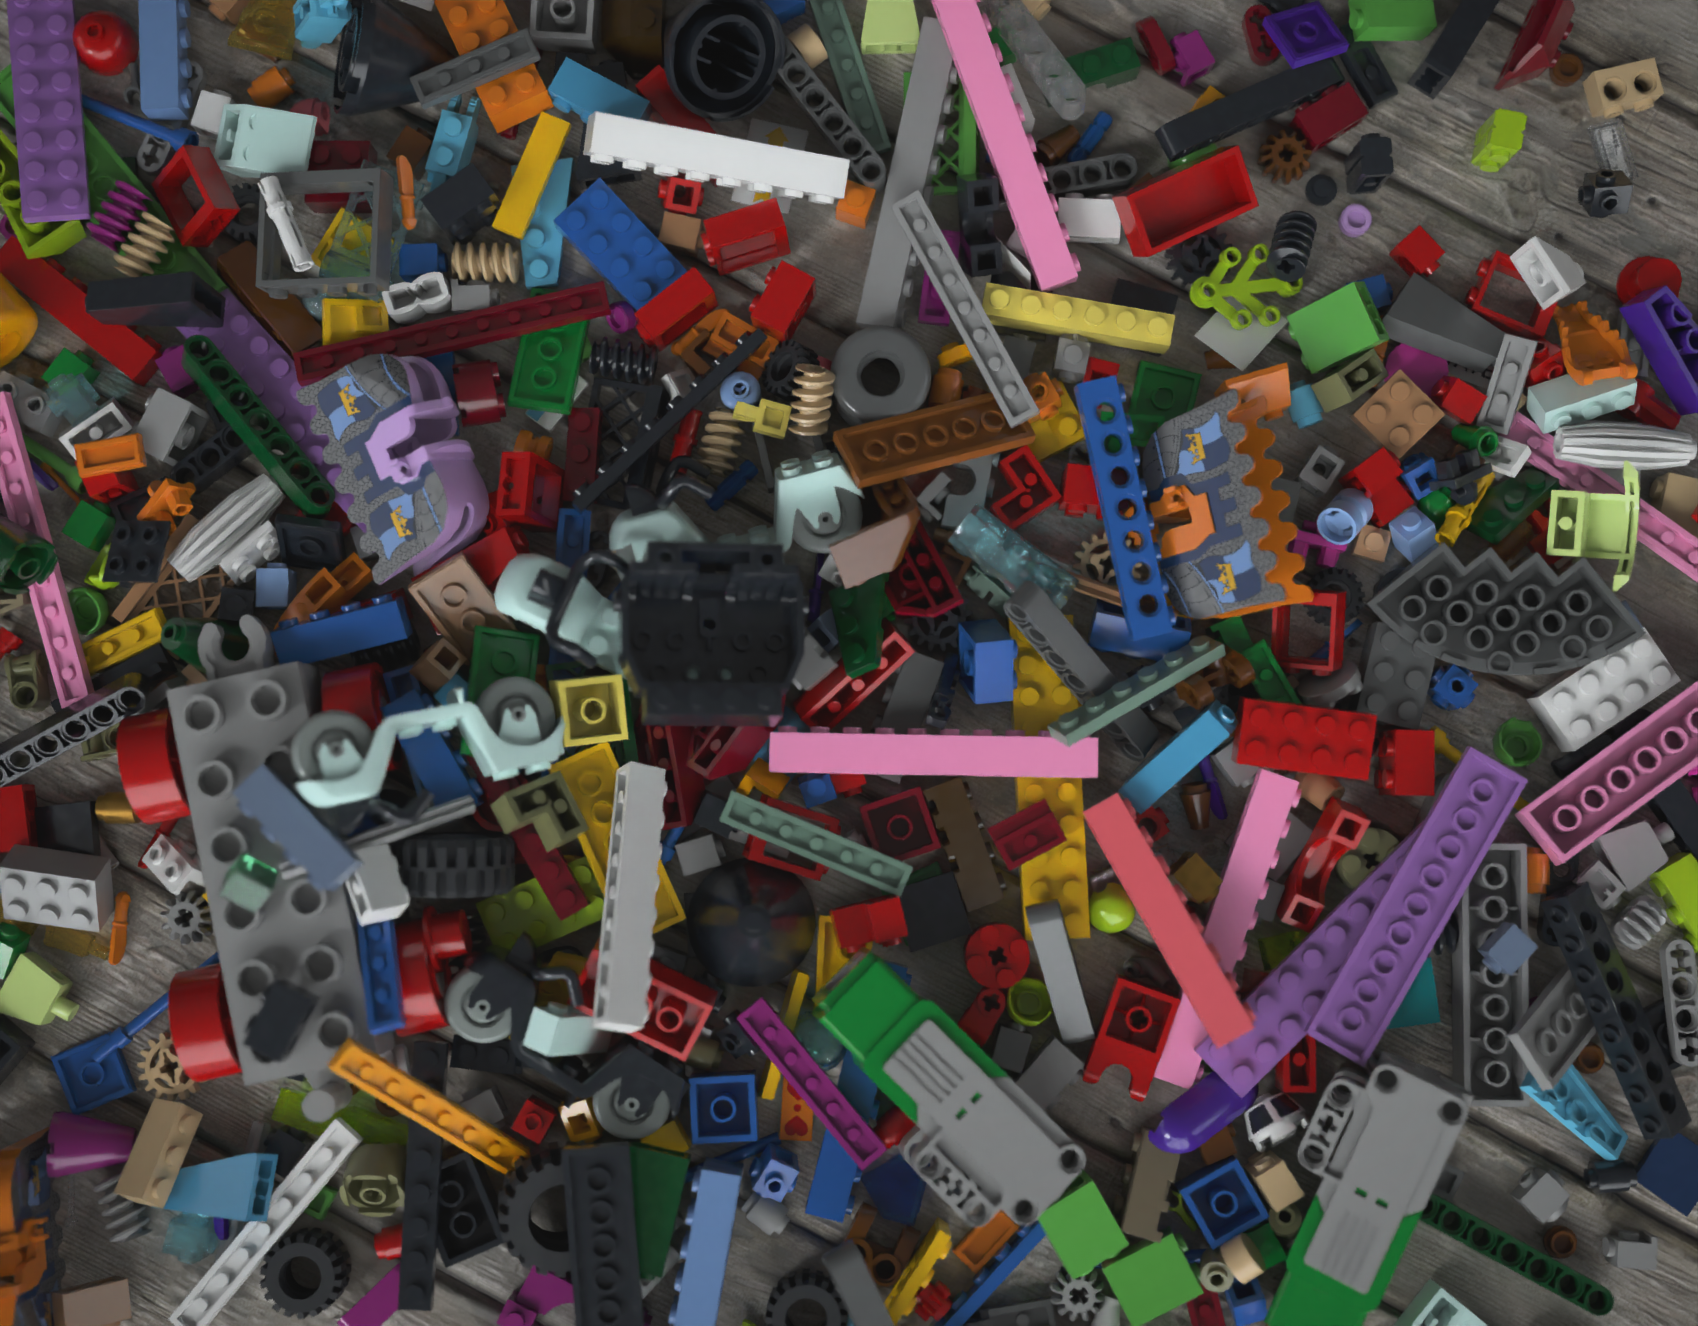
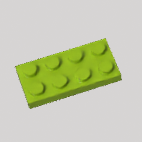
[475,855,604,950]

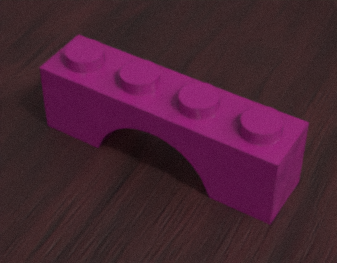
[516,1265,653,1326]

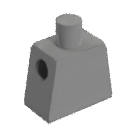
[1590,820,1675,892]

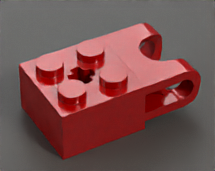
[1082,973,1181,1102]

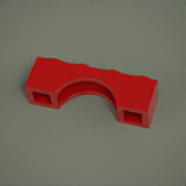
[1276,796,1371,933]

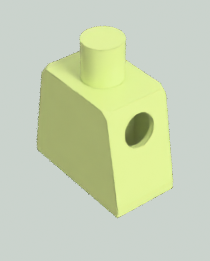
[861,0,920,54]
[0,952,79,1025]

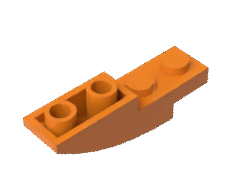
[273,552,373,659]

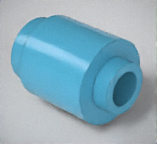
[1288,380,1324,429]

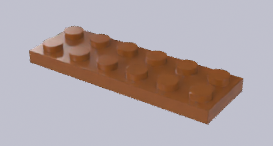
[833,392,1036,489]

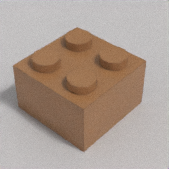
[1349,369,1446,459]

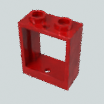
[151,145,241,247]
[700,197,791,276]
[1464,250,1558,340]
[634,266,718,352]
[496,451,565,532]
[1271,589,1346,676]
[742,794,841,881]

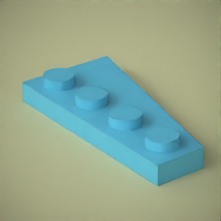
[511,158,574,290]
[1519,1064,1628,1161]

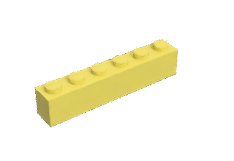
[982,282,1175,354]

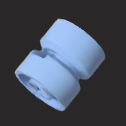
[1317,488,1374,545]

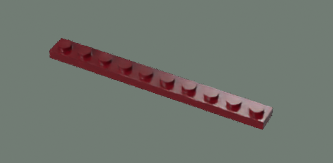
[293,281,612,387]

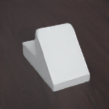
[1482,435,1532,481]

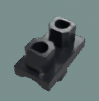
[1429,448,1493,505]

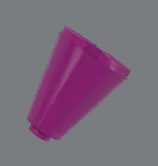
[47,1111,138,1178]

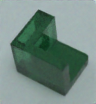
[219,852,278,913]

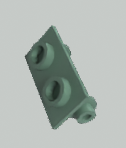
[963,559,1018,618]

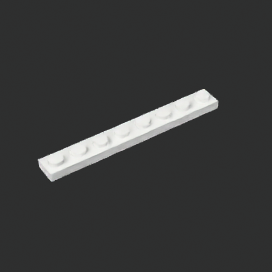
[168,1117,364,1326]

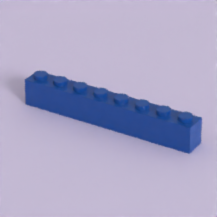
[805,959,912,1223]

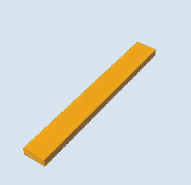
[327,1037,531,1175]

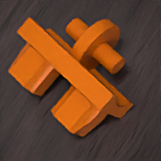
[136,478,196,536]

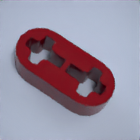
[1242,5,1280,67]
[1135,15,1176,76]

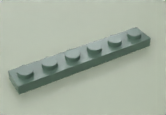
[808,0,892,155]
[1048,635,1226,747]
[719,790,913,897]

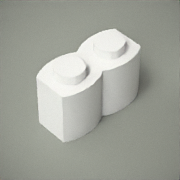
[382,272,452,324]

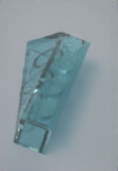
[948,503,1079,610]

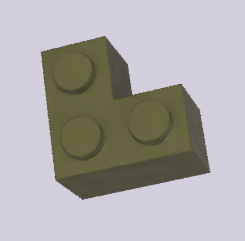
[490,770,589,852]

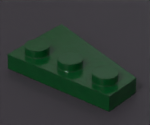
[1465,467,1560,545]
[828,572,889,679]

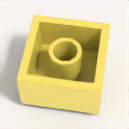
[549,674,628,747]

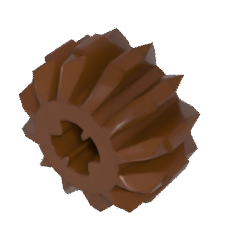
[1257,129,1312,186]

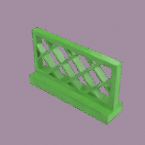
[903,72,980,196]

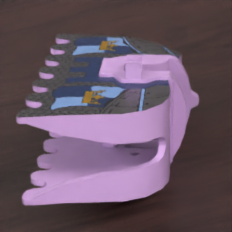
[296,354,490,585]

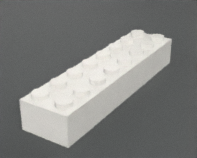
[583,112,850,205]

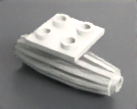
[1553,420,1697,486]
[166,473,286,586]

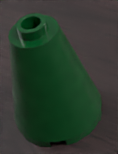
[0,515,58,595]
[161,618,249,675]

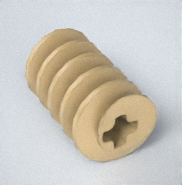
[111,211,175,278]
[451,242,520,283]
[788,364,835,436]
[697,407,749,478]

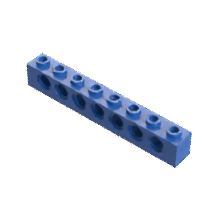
[1074,375,1176,641]

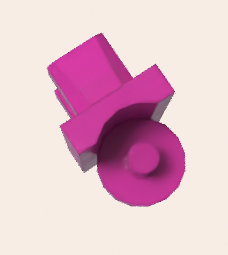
[1287,514,1348,569]

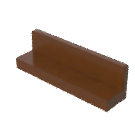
[217,241,322,361]

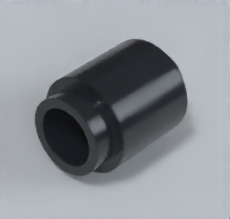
[1583,1158,1637,1194]

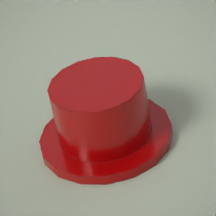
[1616,256,1682,305]
[422,906,472,971]

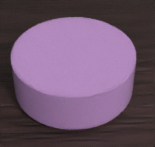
[1338,204,1372,237]

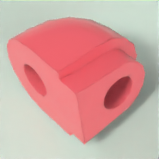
[289,98,330,136]

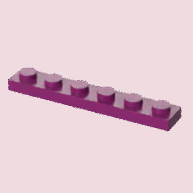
[736,996,887,1170]

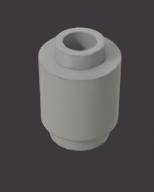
[741,1191,790,1236]

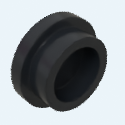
[1305,174,1337,206]

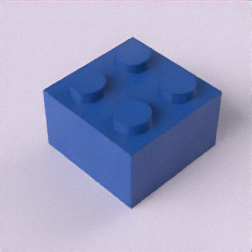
[959,619,1018,704]
[689,1070,759,1144]
[1174,1155,1270,1249]

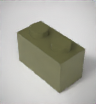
[1310,348,1389,413]

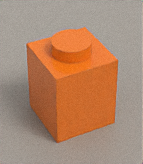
[836,180,876,230]

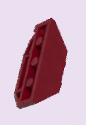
[1493,0,1575,91]
[884,519,964,617]
[686,694,786,780]
[634,704,705,830]

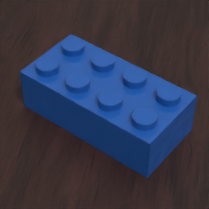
[553,178,687,312]

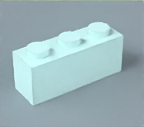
[1526,374,1638,434]
[523,1002,613,1056]

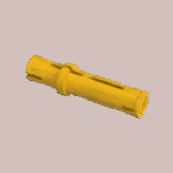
[1435,472,1495,547]

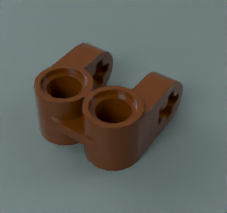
[1174,643,1256,710]
[841,1201,921,1287]

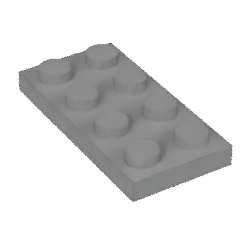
[1507,962,1597,1091]

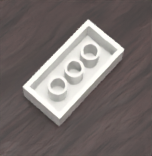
[1526,627,1681,752]

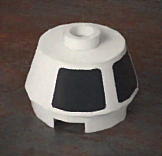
[1244,1092,1310,1152]

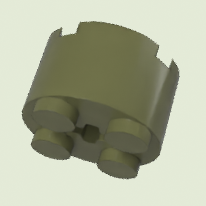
[1334,828,1400,889]
[340,1142,407,1217]

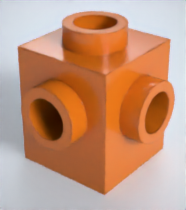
[1023,372,1064,424]

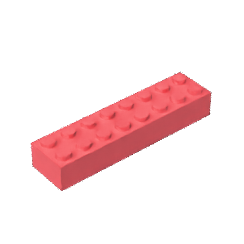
[1083,793,1256,1049]

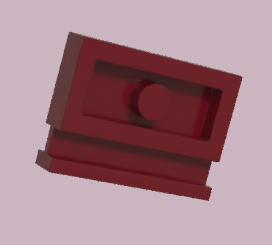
[987,798,1067,871]

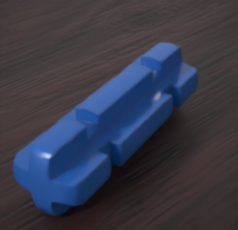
[1067,111,1113,163]
[704,460,759,511]

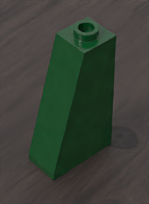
[627,1139,692,1280]

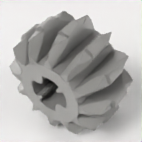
[160,890,213,945]
[1610,895,1667,950]
[1050,1269,1105,1321]

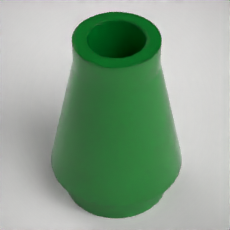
[1451,423,1499,457]

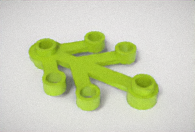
[1190,244,1303,330]

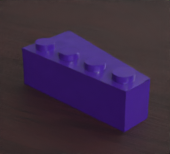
[1619,285,1698,416]

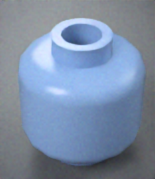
[720,371,762,411]

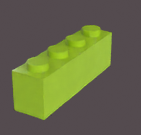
[0,129,87,259]
[1649,852,1698,957]

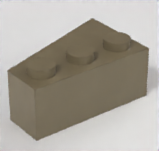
[1111,1125,1180,1243]

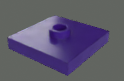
[1262,0,1349,69]

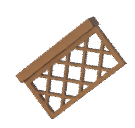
[111,513,236,660]

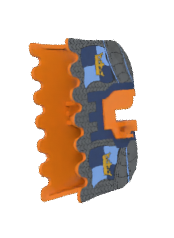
[1142,389,1314,619]
[0,1127,66,1326]

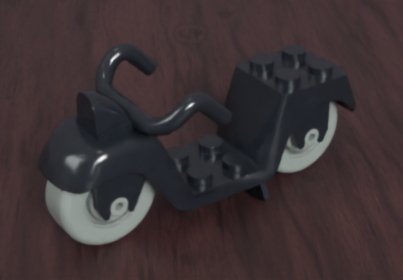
[444,930,691,1139]

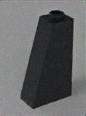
[1407,0,1500,100]
[576,60,643,190]
[85,271,226,328]

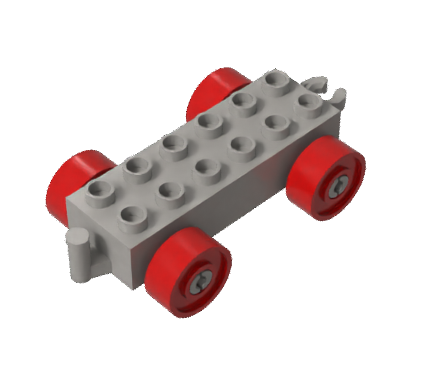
[116,615,452,1122]

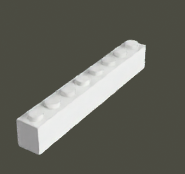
[592,761,668,1033]

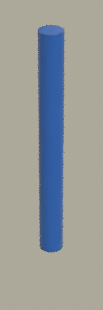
[685,1132,782,1184]

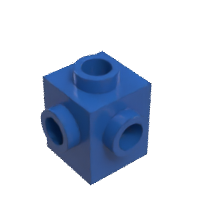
[1427,664,1479,711]
[749,1142,800,1203]

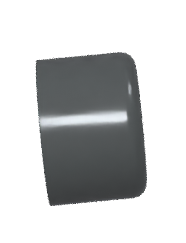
[830,325,931,427]

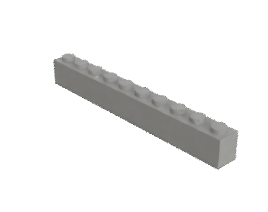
[856,17,960,329]

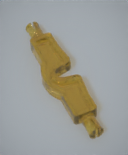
[0,898,110,961]

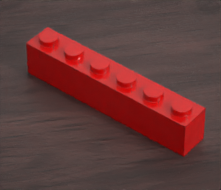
[0,235,163,387]

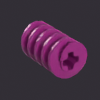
[86,180,153,254]

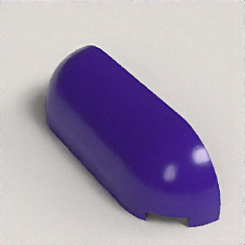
[1148,1071,1259,1154]

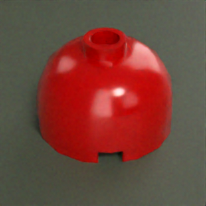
[72,10,139,77]

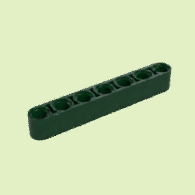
[181,334,335,520]
[1419,1193,1614,1316]

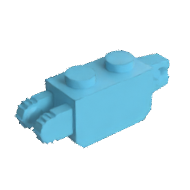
[293,0,352,49]
[425,94,481,193]

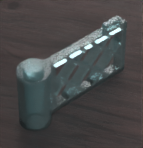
[319,159,428,303]

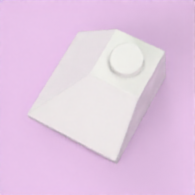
[1509,236,1587,310]

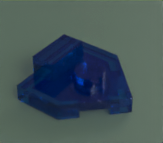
[861,1153,931,1226]

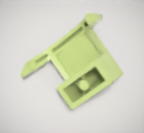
[1546,460,1640,591]

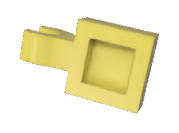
[732,398,792,440]

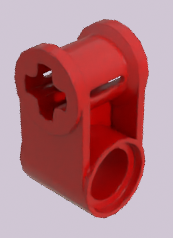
[957,987,1006,1049]

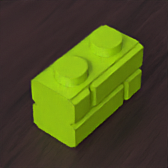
[1471,108,1527,172]

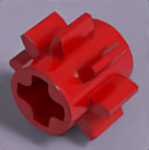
[914,1279,953,1322]

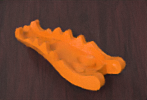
[1552,300,1638,386]

